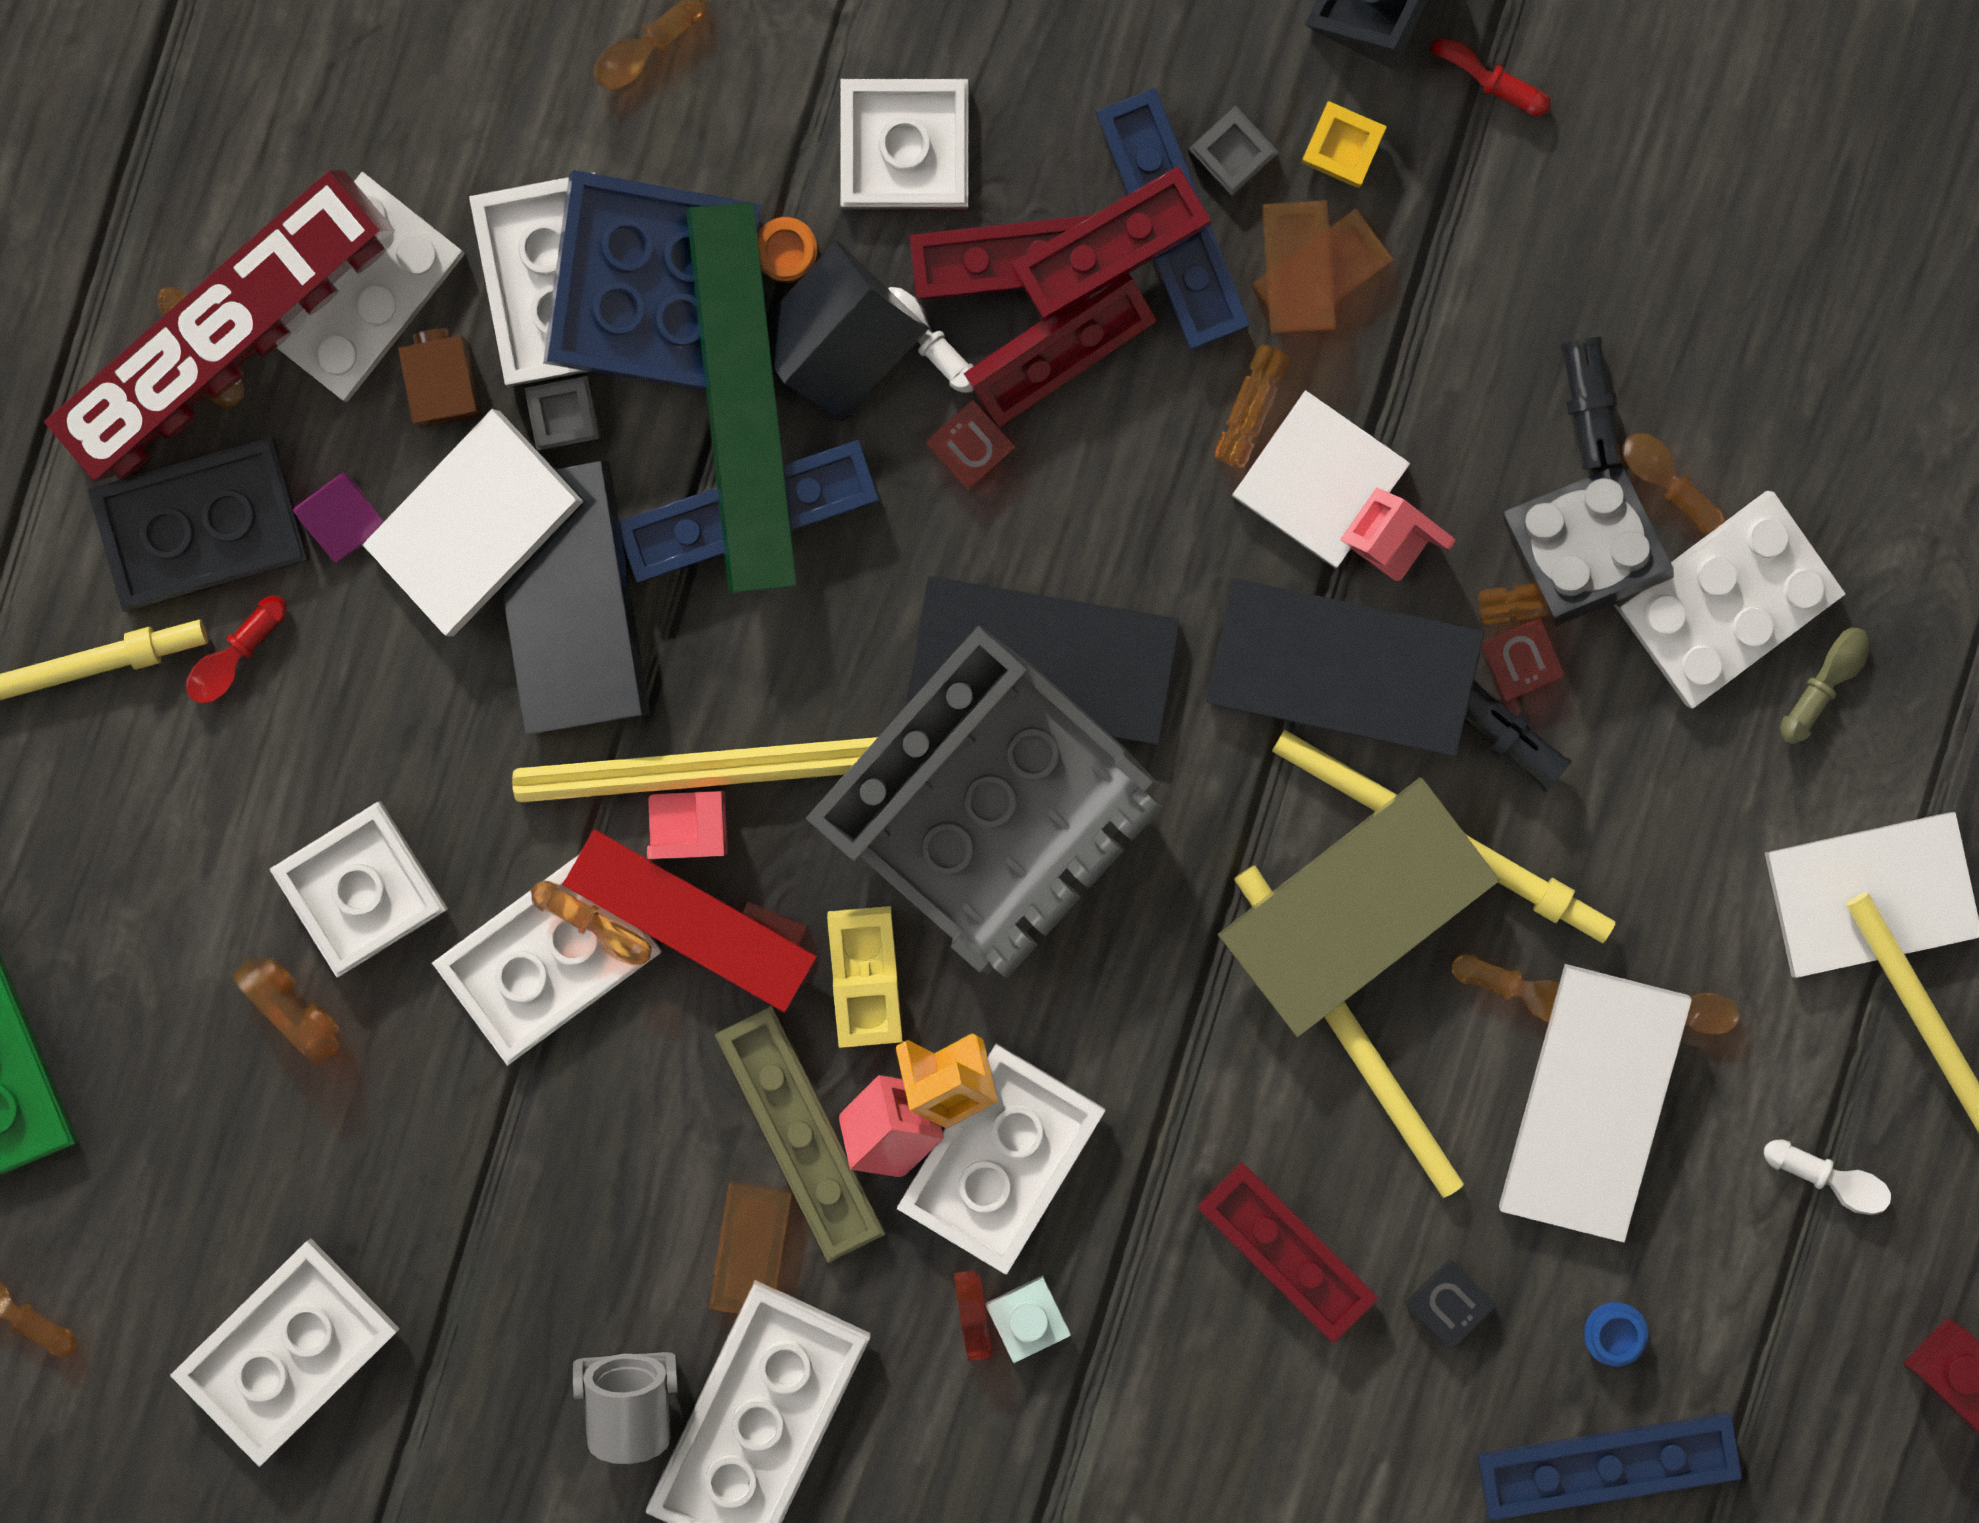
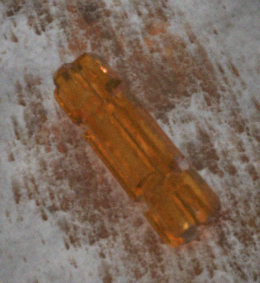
[1214,344,1290,468]
[1478,583,1601,624]

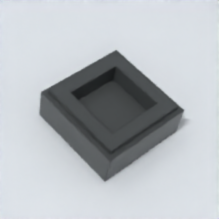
[1188,105,1279,198]
[525,376,601,452]

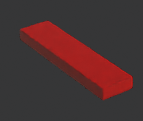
[562,829,817,1013]

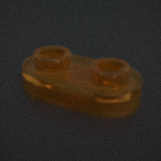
[232,956,340,1066]

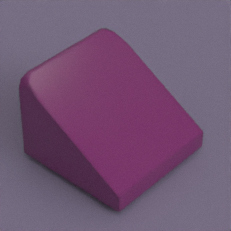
[292,473,384,564]

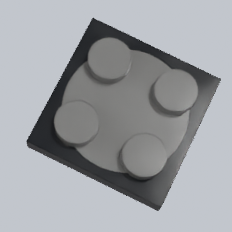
[1503,464,1674,627]

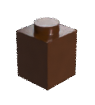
[398,328,483,428]

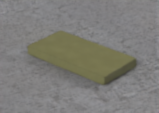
[1217,778,1500,1037]

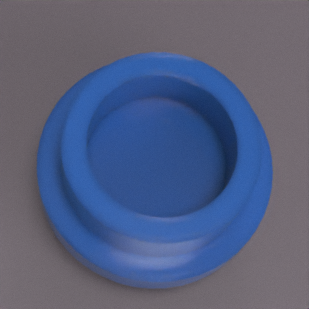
[1584,1302,1649,1367]

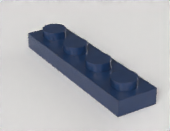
[1095,87,1250,351]
[619,440,880,584]
[1476,1412,1742,1521]

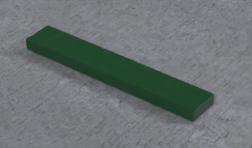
[686,203,796,594]

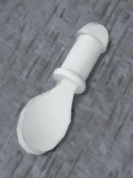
[888,287,973,393]
[1764,1140,1891,1215]

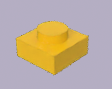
[1301,101,1387,188]

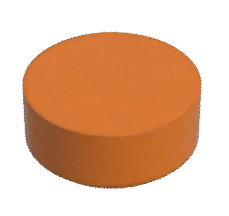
[757,217,818,283]

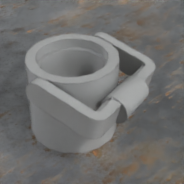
[573,1352,677,1464]

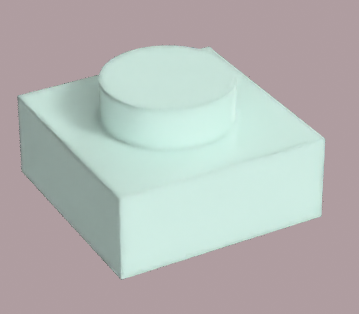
[986,1275,1071,1363]

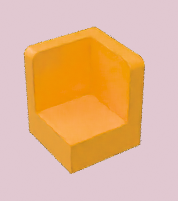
[896,1034,998,1129]

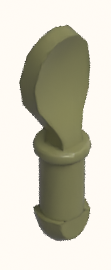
[1780,627,1870,744]

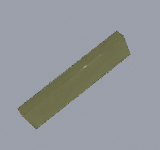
[715,1006,886,1263]

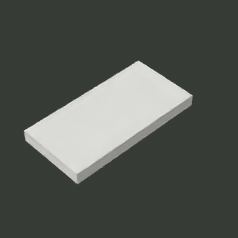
[1499,964,1692,1242]
[646,1280,870,1523]

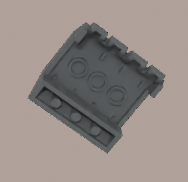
[806,625,1163,978]

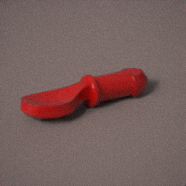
[1429,38,1551,117]
[186,596,287,704]

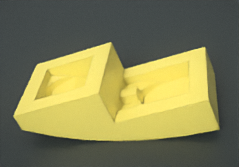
[827,906,902,1048]

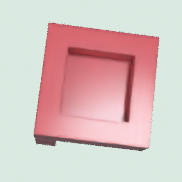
[1340,487,1456,581]
[647,791,728,859]
[839,1075,944,1177]

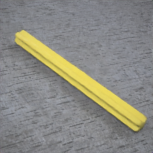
[512,737,878,802]

